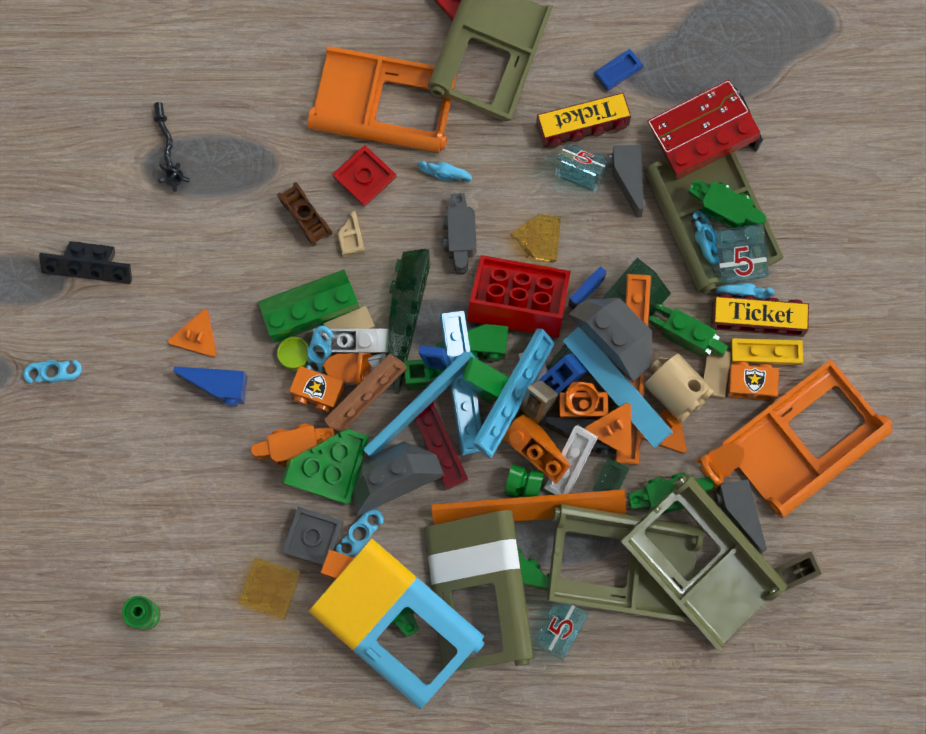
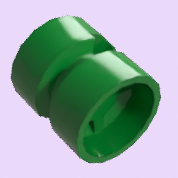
[504,464,544,498]
[122,595,161,631]

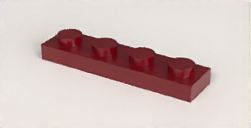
[408,402,469,490]

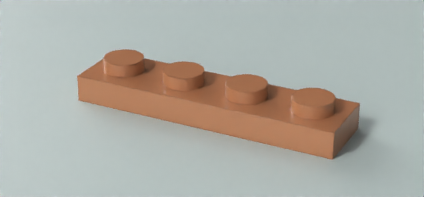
[324,354,407,432]

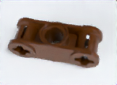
[277,182,333,247]

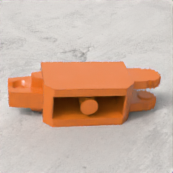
[250,424,335,466]

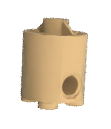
[644,353,715,424]

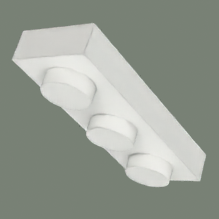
[544,425,598,495]

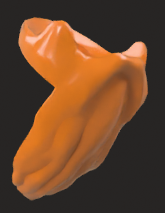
[323,352,372,386]
[565,382,599,416]
[694,443,745,488]

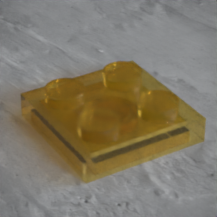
[238,557,301,619]

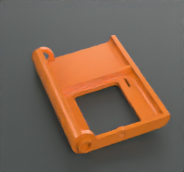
[308,46,457,154]
[722,359,893,519]

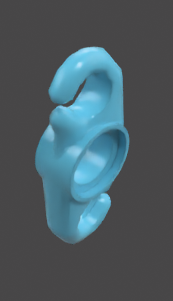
[417,161,472,183]
[692,210,720,264]
[716,283,775,299]
[306,326,333,374]
[23,360,82,383]
[336,509,384,557]

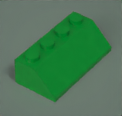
[258,269,360,343]

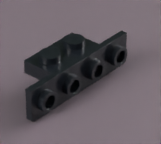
[39,241,132,284]

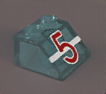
[555,144,609,193]
[716,224,769,284]
[536,603,589,661]

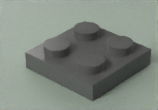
[282,507,344,566]

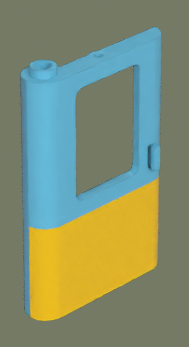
[308,538,485,709]

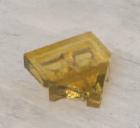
[510,214,561,263]

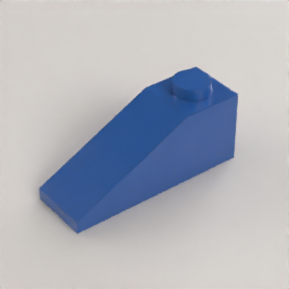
[520,353,588,416]
[173,366,248,407]

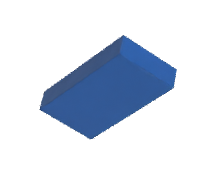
[594,49,643,92]
[568,266,606,310]
[419,345,451,370]

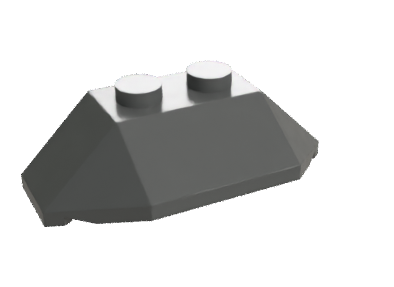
[568,298,652,382]
[351,442,445,516]

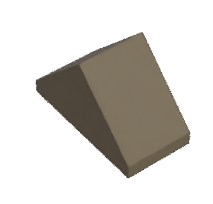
[520,380,559,424]
[774,550,824,591]

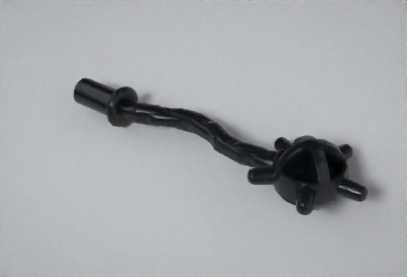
[154,102,190,192]

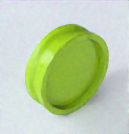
[277,337,309,370]

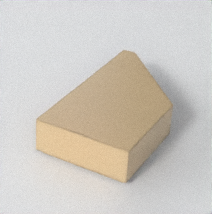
[338,211,365,257]

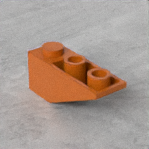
[503,414,571,484]

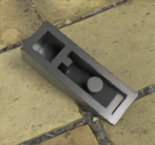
[608,145,644,217]
[715,479,767,554]

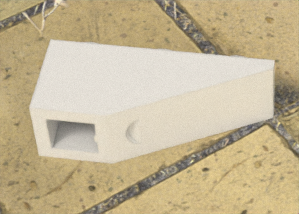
[313,329,389,352]

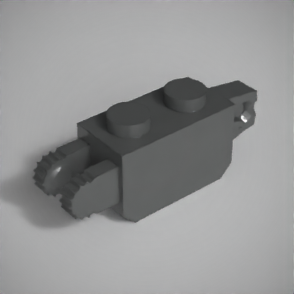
[443,193,477,274]

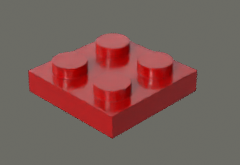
[332,145,397,207]

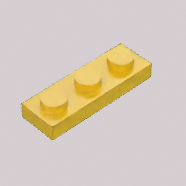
[731,338,803,365]

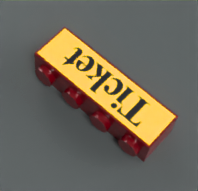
[536,93,631,148]
[711,294,809,337]

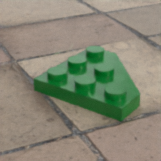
[281,429,369,505]

